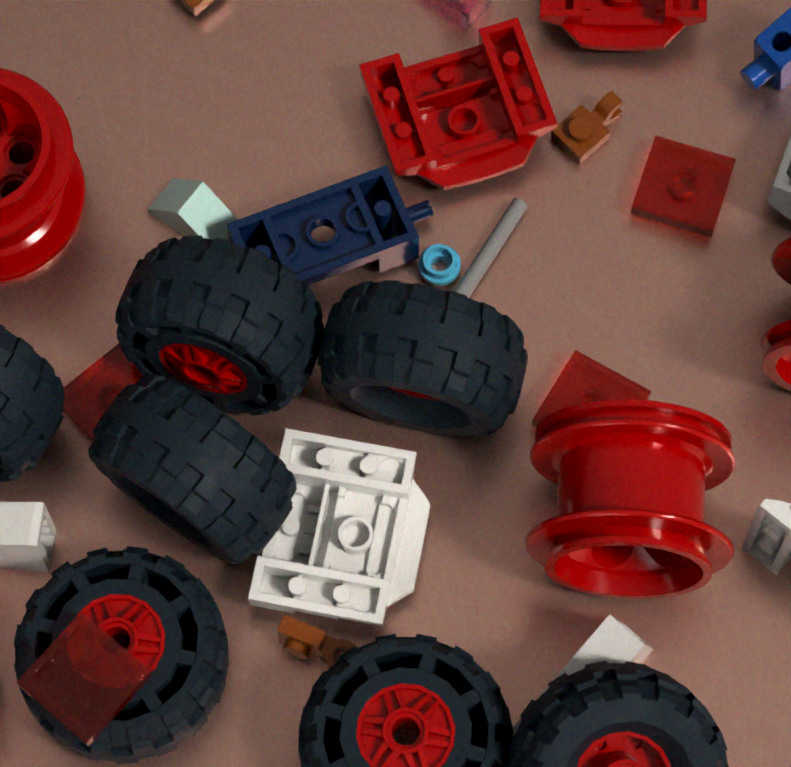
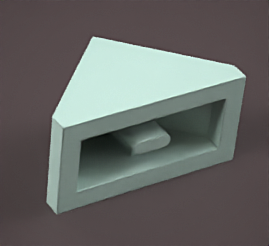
[148,178,238,240]

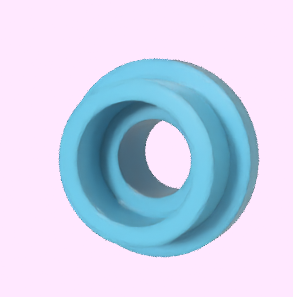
[418,244,461,286]

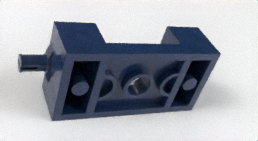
[227,165,434,285]

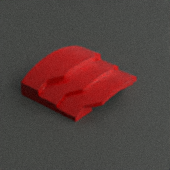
[540,0,707,51]
[359,17,558,190]

